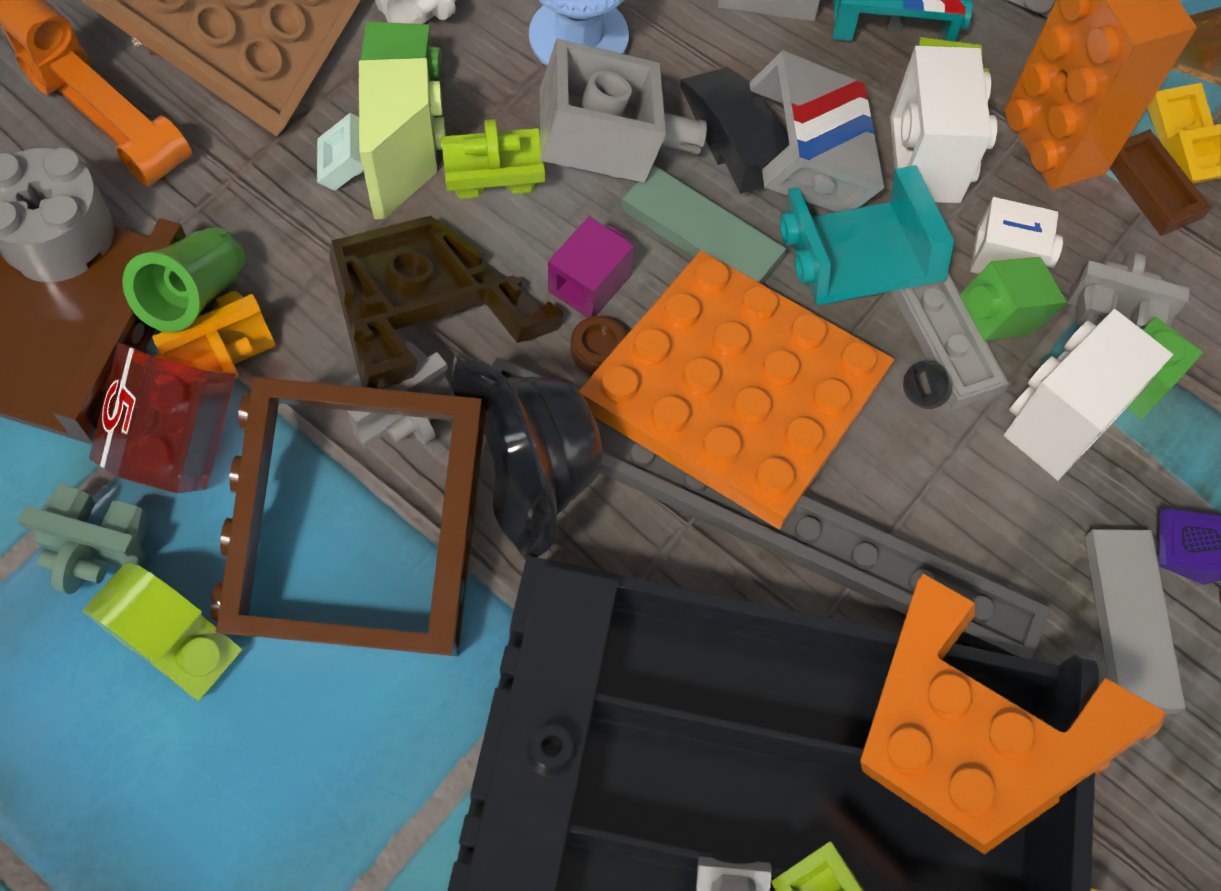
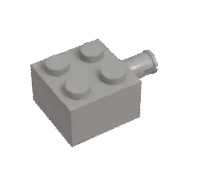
[540,38,707,183]

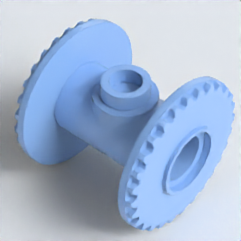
[529,0,629,66]

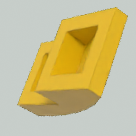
[1147,83,1221,184]

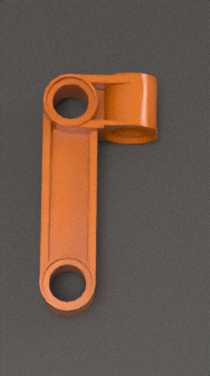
[0,0,193,188]

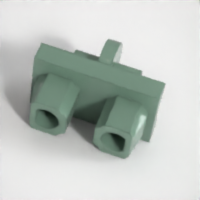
[17,484,150,595]

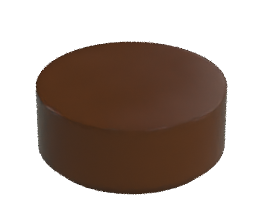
[570,316,627,375]

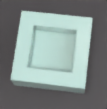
[317,113,363,191]

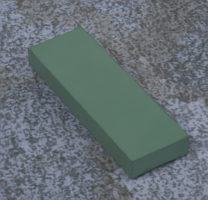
[621,164,787,284]

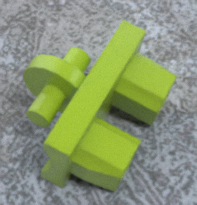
[441,119,545,199]

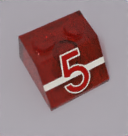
[89,343,235,494]

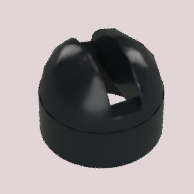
[903,361,953,409]

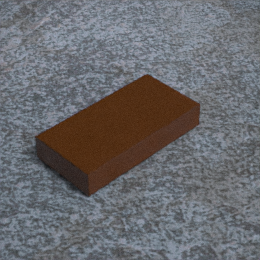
[1109,129,1212,236]

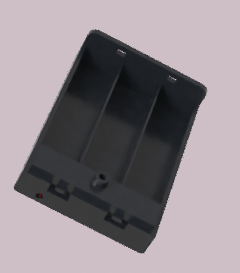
[447,555,1099,891]

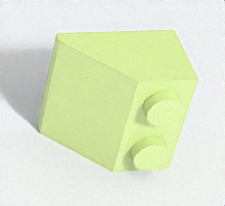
[359,58,446,219]

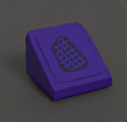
[1159,509,1221,585]

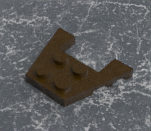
[329,215,564,389]

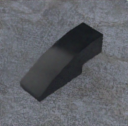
[680,67,790,194]

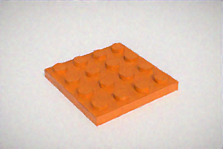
[579,250,895,530]

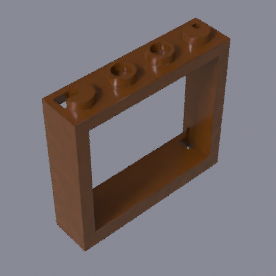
[211,377,486,657]

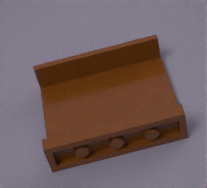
[0,218,186,446]

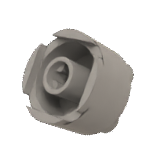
[0,148,115,282]

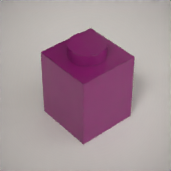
[548,216,634,318]

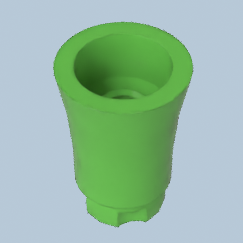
[122,227,246,332]

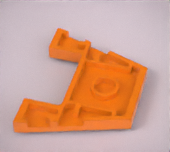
[860,574,1166,854]

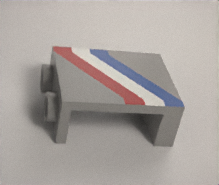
[749,50,884,212]

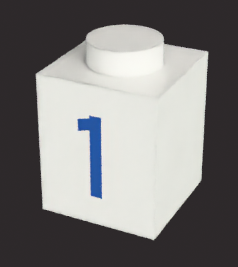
[970,197,1063,274]

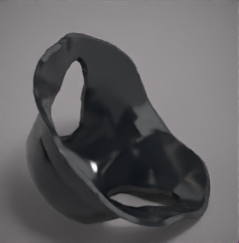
[451,356,603,560]

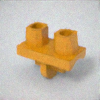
[152,291,276,389]

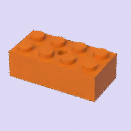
[1004,0,1197,190]

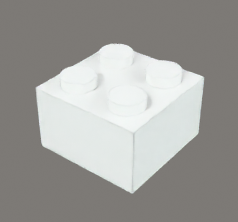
[890,46,997,203]
[1003,308,1174,481]

